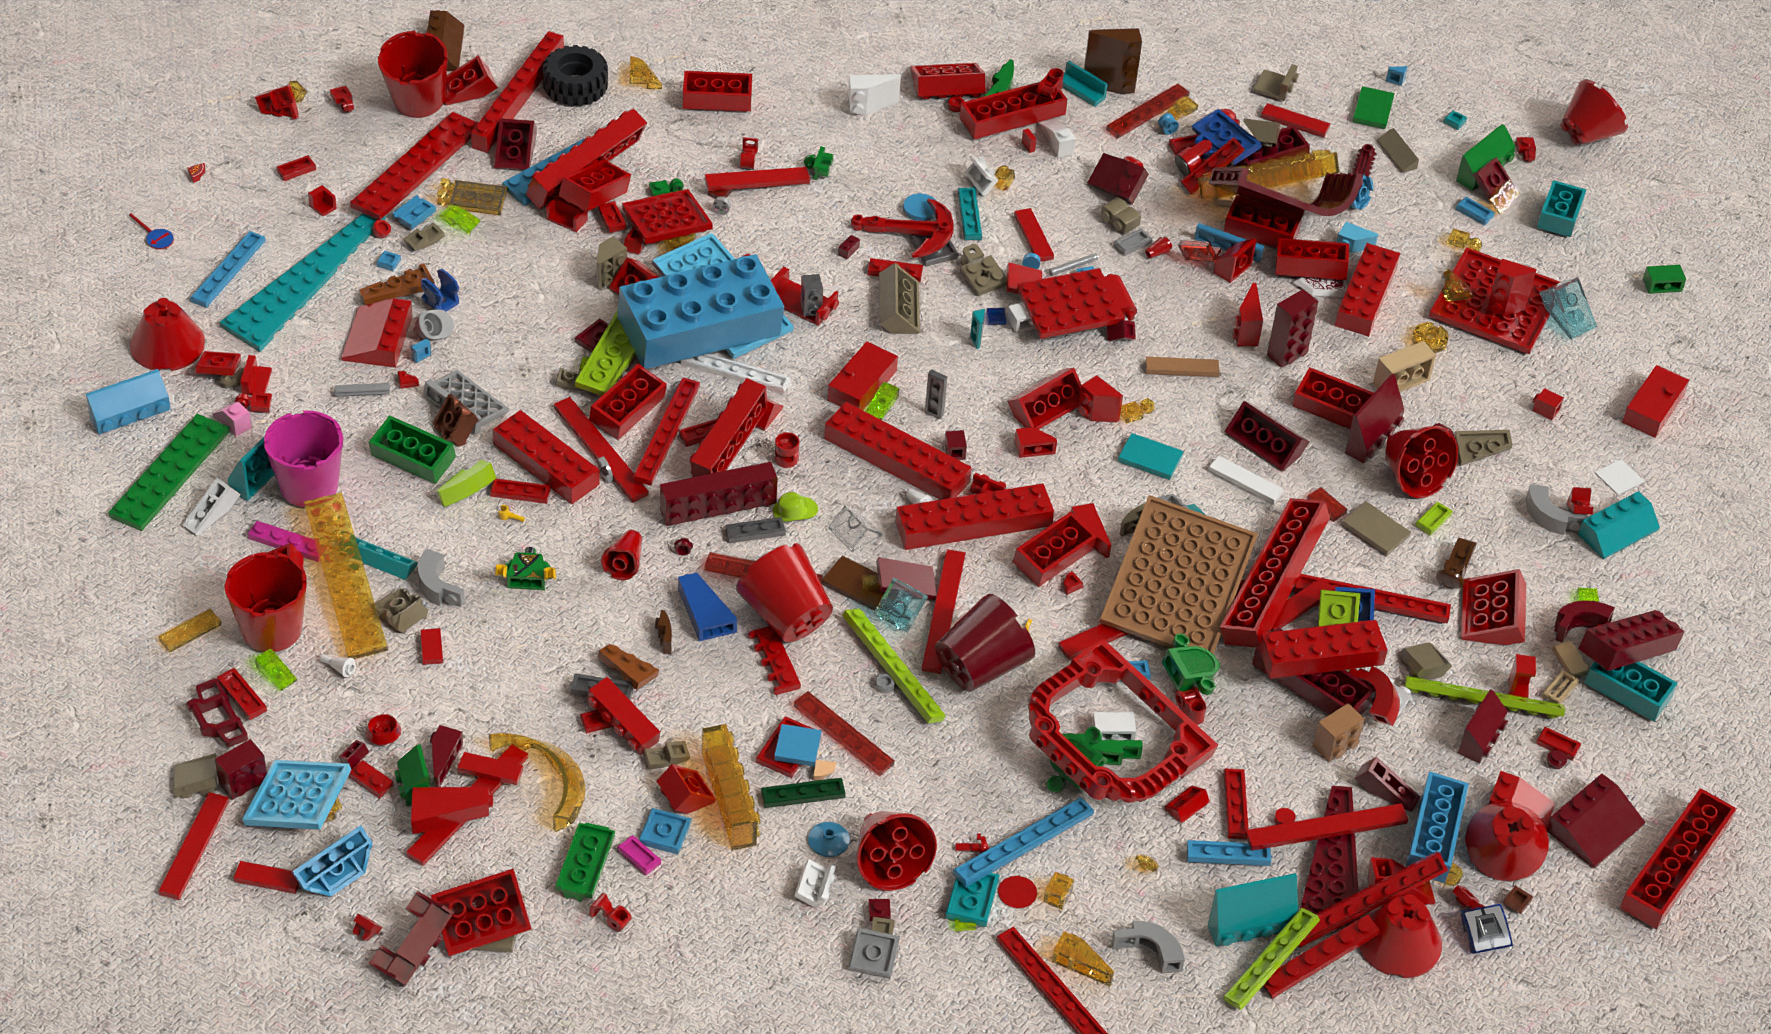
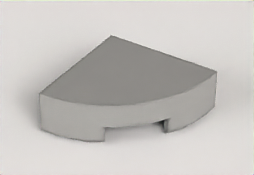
[598,456,614,483]

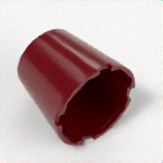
[935,593,1035,692]

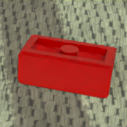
[1164,785,1210,823]

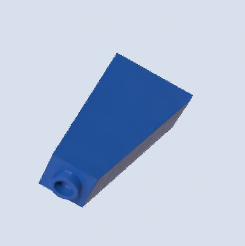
[678,573,737,642]

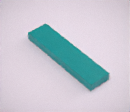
[958,188,982,240]

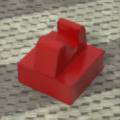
[353,914,383,941]

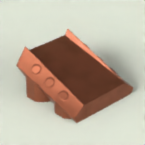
[433,394,479,447]

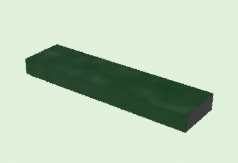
[761,777,846,808]

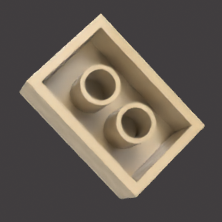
[1373,341,1436,392]

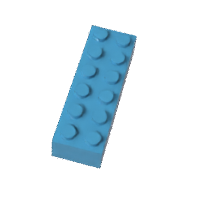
[1405,771,1469,884]

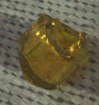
[288,81,308,103]
[994,165,1015,191]

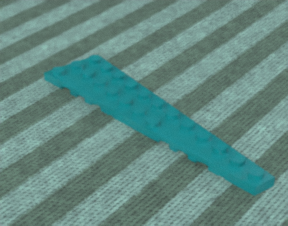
[220,213,386,352]

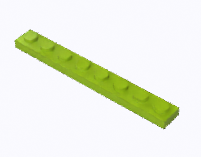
[842,608,946,723]
[1404,676,1565,718]

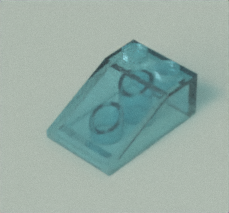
[1539,277,1597,339]

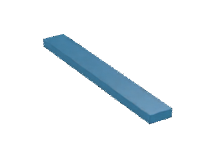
[953,797,1094,888]

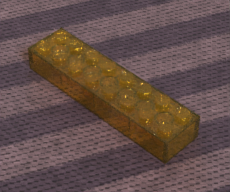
[1198,149,1340,199]

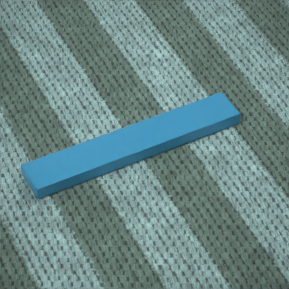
[190,231,266,308]

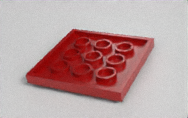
[622,189,713,244]

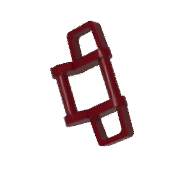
[186,678,248,747]

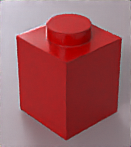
[1532,388,1564,420]

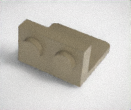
[1254,64,1299,101]

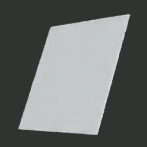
[1595,459,1645,495]

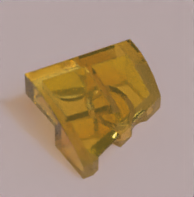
[630,56,662,89]

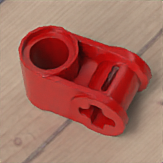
[1037,68,1064,100]
[1175,686,1207,725]

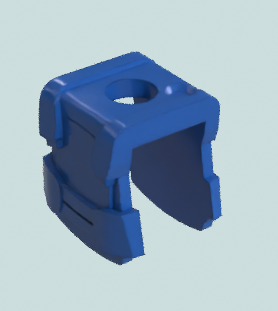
[421,268,459,312]

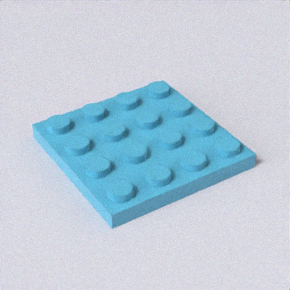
[242,760,351,830]

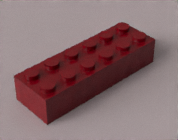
[660,461,778,526]
[1578,610,1685,671]
[1252,627,1375,715]

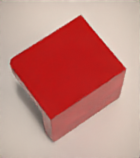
[308,185,337,216]

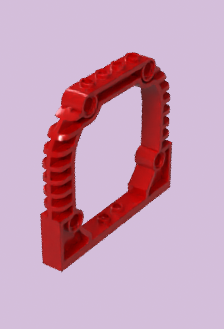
[1028,639,1218,803]

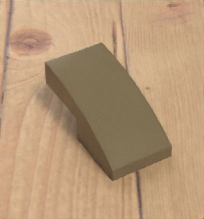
[404,222,445,251]
[643,741,690,770]

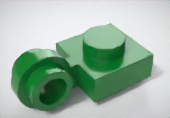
[649,178,684,197]

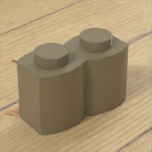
[1101,198,1141,234]

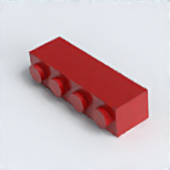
[587,677,661,755]

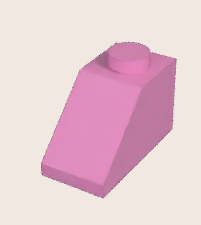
[213,402,252,437]

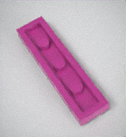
[248,521,328,562]

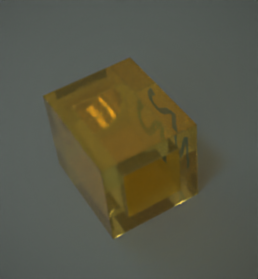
[1043,872,1074,910]

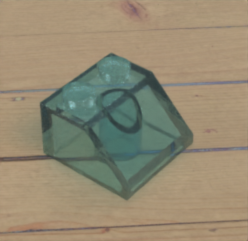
[873,577,928,633]

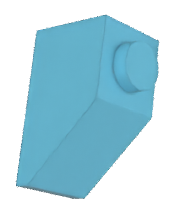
[1337,222,1378,253]

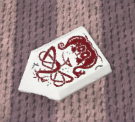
[1292,276,1347,298]

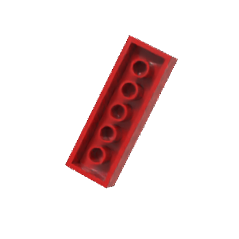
[960,82,1068,139]
[1335,243,1401,337]
[689,378,768,477]
[493,410,600,504]
[1259,620,1388,679]

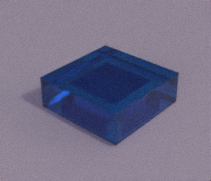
[986,308,1007,325]

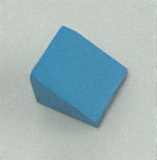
[1386,66,1408,86]

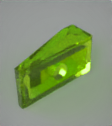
[865,382,900,420]
[255,649,297,691]

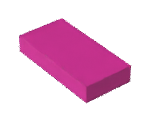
[617,835,661,876]

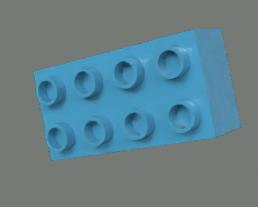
[617,254,784,369]

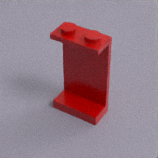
[770,266,839,326]

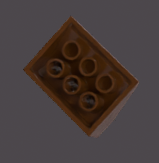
[1084,28,1142,94]

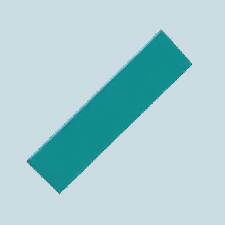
[338,535,418,580]

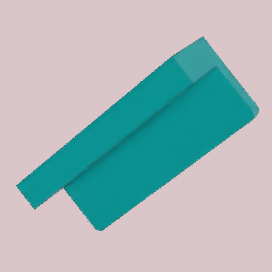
[1063,61,1107,107]

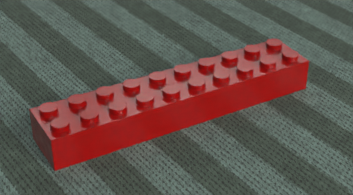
[1220,498,1330,648]

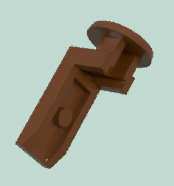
[1436,537,1477,589]

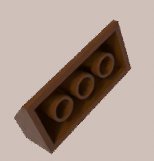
[427,10,465,71]

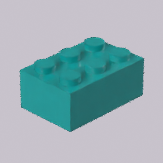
[1537,180,1587,237]

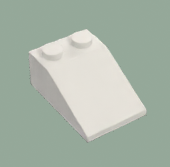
[848,74,901,115]

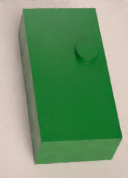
[368,415,456,484]

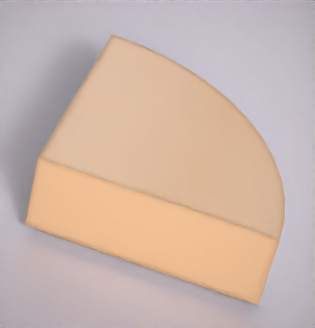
[813,760,837,780]

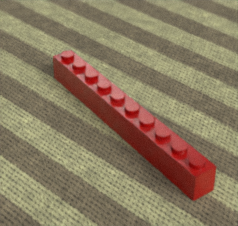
[471,31,564,153]

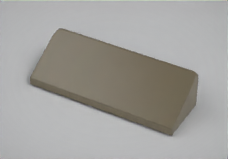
[1377,128,1419,173]

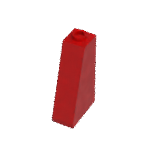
[411,787,493,834]

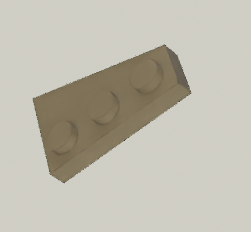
[1454,430,1513,466]

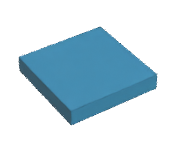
[774,724,822,766]
[639,808,692,855]

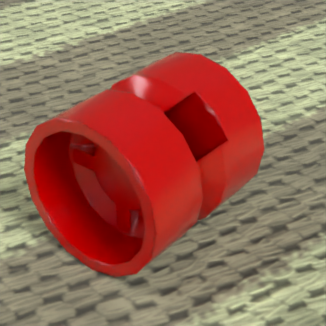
[774,432,800,468]

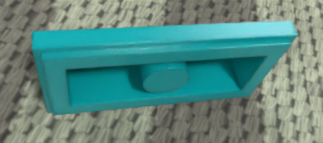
[970,309,985,349]

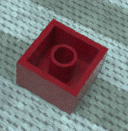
[215,739,267,800]

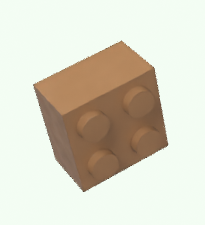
[1312,704,1364,762]

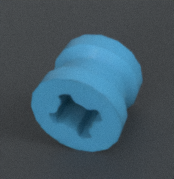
[1158,113,1179,135]

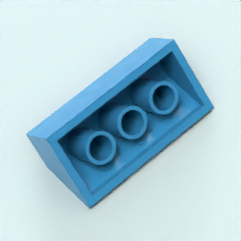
[86,369,171,435]

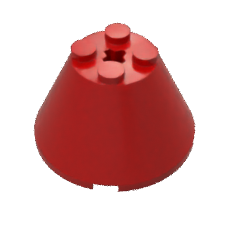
[1560,79,1628,145]
[130,298,205,371]
[1385,426,1458,498]
[1465,801,1549,882]
[856,811,937,891]
[1359,894,1442,978]

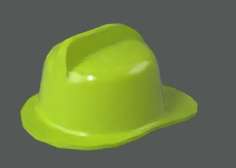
[773,492,818,522]

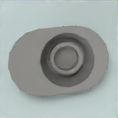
[413,309,454,339]

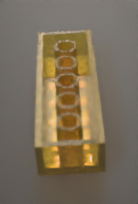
[702,724,760,850]

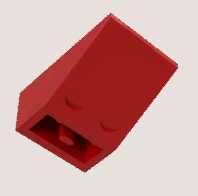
[1367,857,1435,905]

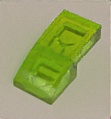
[439,204,481,234]

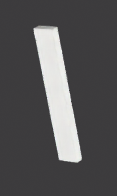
[681,354,791,394]

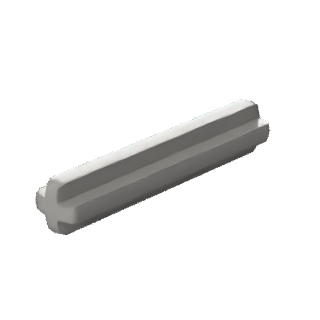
[334,383,390,396]

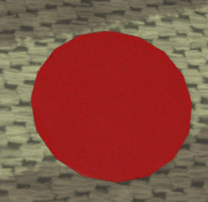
[998,876,1038,908]

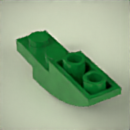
[982,59,1014,97]
[1061,733,1143,765]

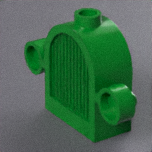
[1162,633,1220,695]
[1047,727,1108,793]

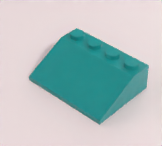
[228,436,274,501]
[1207,873,1298,946]

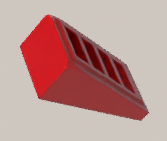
[624,226,645,254]

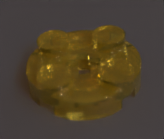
[1412,322,1449,353]

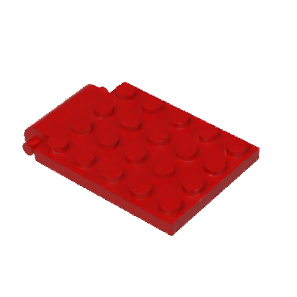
[1017,268,1137,339]

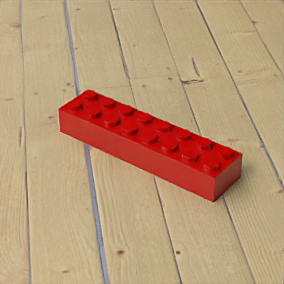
[526,108,647,210]
[824,402,972,500]
[895,483,1054,550]
[1620,788,1737,929]

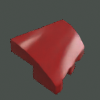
[255,84,299,119]

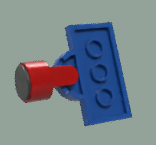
[1175,108,1261,176]

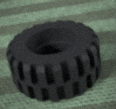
[543,45,608,107]

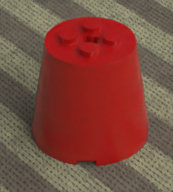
[378,31,448,118]
[736,543,833,642]
[224,552,307,652]

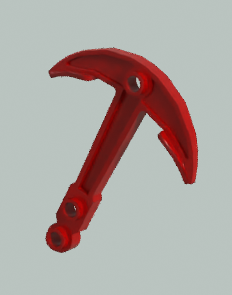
[851,198,954,258]

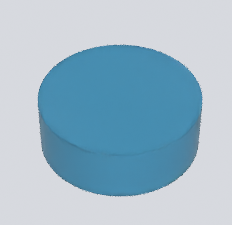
[1022,253,1041,269]

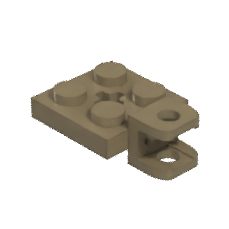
[960,244,1007,296]

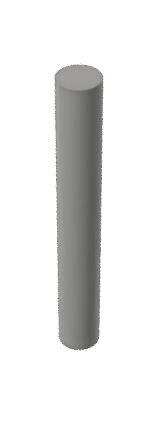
[1049,253,1098,276]

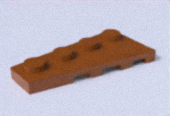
[359,263,435,305]

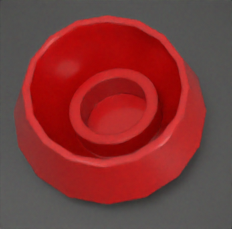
[365,714,402,745]

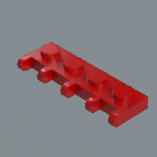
[748,626,801,695]

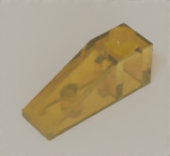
[1052,931,1114,987]

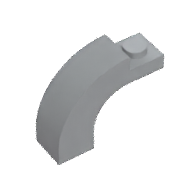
[1526,484,1587,535]
[418,548,465,607]
[1111,921,1185,974]

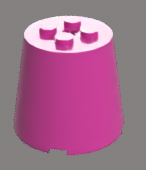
[264,410,343,507]

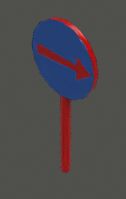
[129,213,174,249]

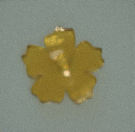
[1135,854,1159,872]

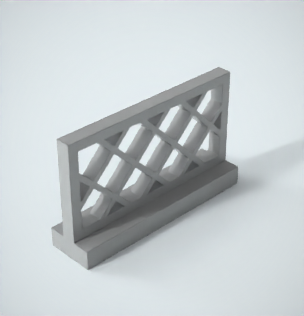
[423,370,509,435]

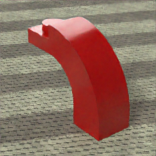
[1349,666,1400,726]

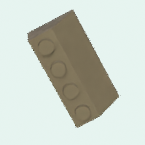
[879,263,920,334]

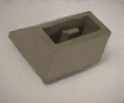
[597,236,627,290]

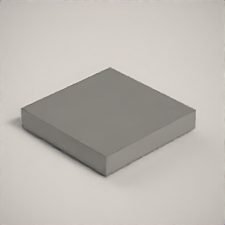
[849,928,900,979]

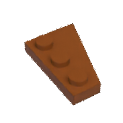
[598,644,659,690]

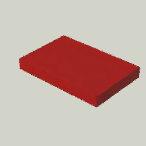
[756,716,813,778]

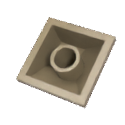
[1243,118,1281,147]

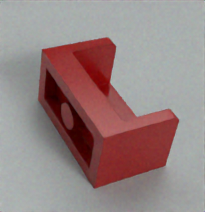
[546,195,588,233]
[1508,654,1536,698]

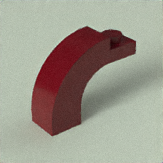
[1554,600,1615,643]

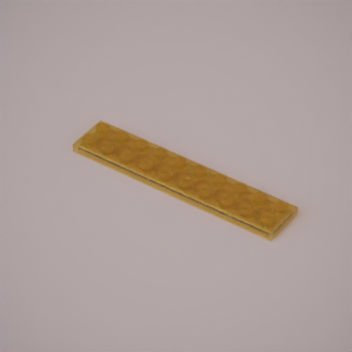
[304,492,388,659]

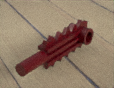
[1352,144,1377,176]

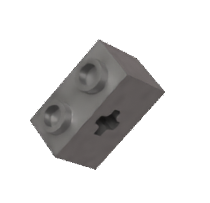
[800,274,823,317]

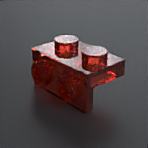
[1178,240,1222,262]

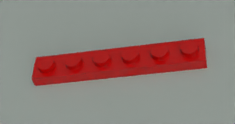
[1263,914,1380,999]

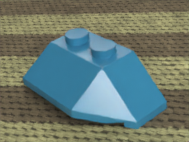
[292,825,373,897]

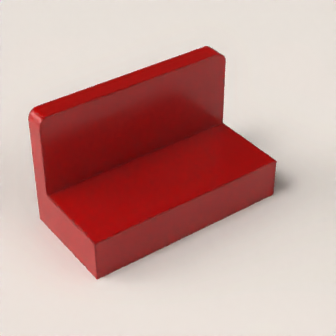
[240,355,272,395]

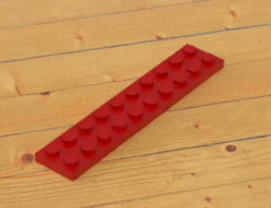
[350,112,478,220]

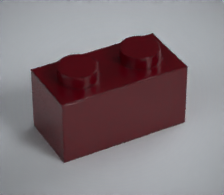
[838,235,860,259]
[339,740,369,769]

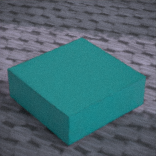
[1443,110,1467,130]

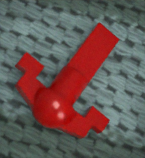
[955,833,989,856]

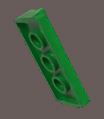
[555,822,615,902]

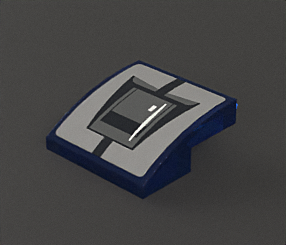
[1460,903,1513,954]

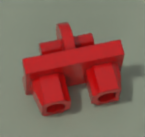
[970,473,1006,494]

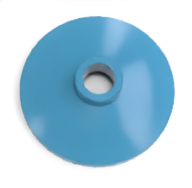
[808,822,850,857]

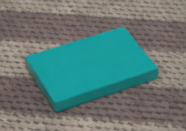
[1118,433,1184,480]
[945,873,1000,927]

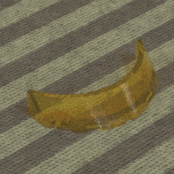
[489,733,585,832]

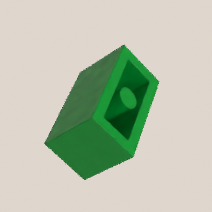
[1643,264,1686,294]

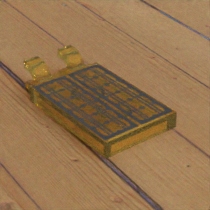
[437,178,507,216]

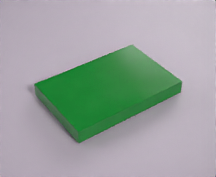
[1353,86,1395,129]

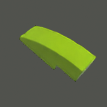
[437,460,497,507]

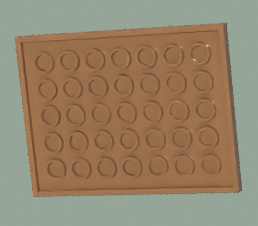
[1099,495,1258,655]

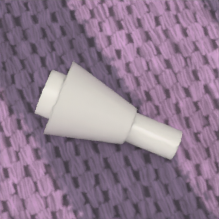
[320,654,356,677]

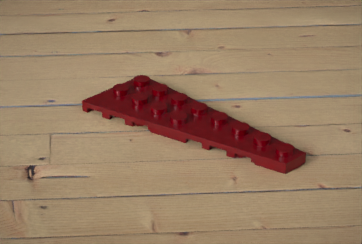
[1300,786,1360,926]

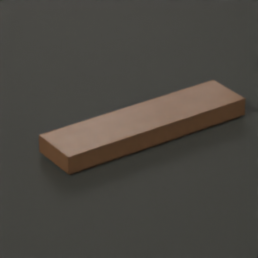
[1145,356,1220,377]

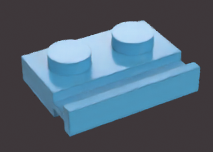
[392,195,436,230]

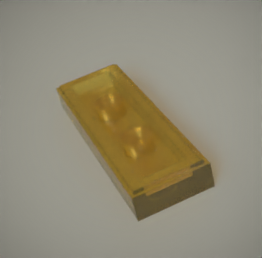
[158,608,222,653]

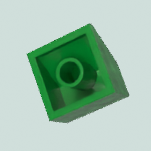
[394,744,430,806]

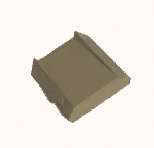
[371,587,428,634]
[1398,642,1452,680]
[174,753,217,799]

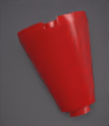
[601,530,642,580]

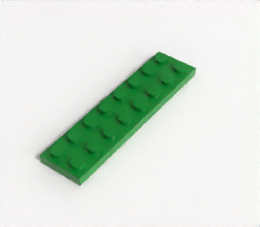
[108,413,230,531]

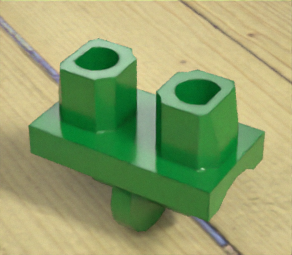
[804,146,834,180]

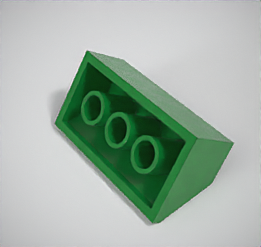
[1456,124,1515,191]

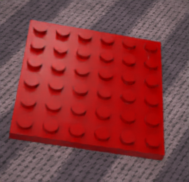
[1429,247,1566,355]

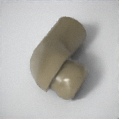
[220,368,244,388]

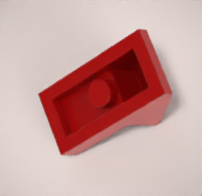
[1567,487,1594,515]

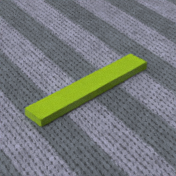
[1223,908,1320,1010]

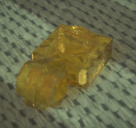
[1167,96,1199,120]
[1447,228,1482,251]
[1120,398,1155,423]

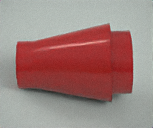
[1145,236,1172,259]

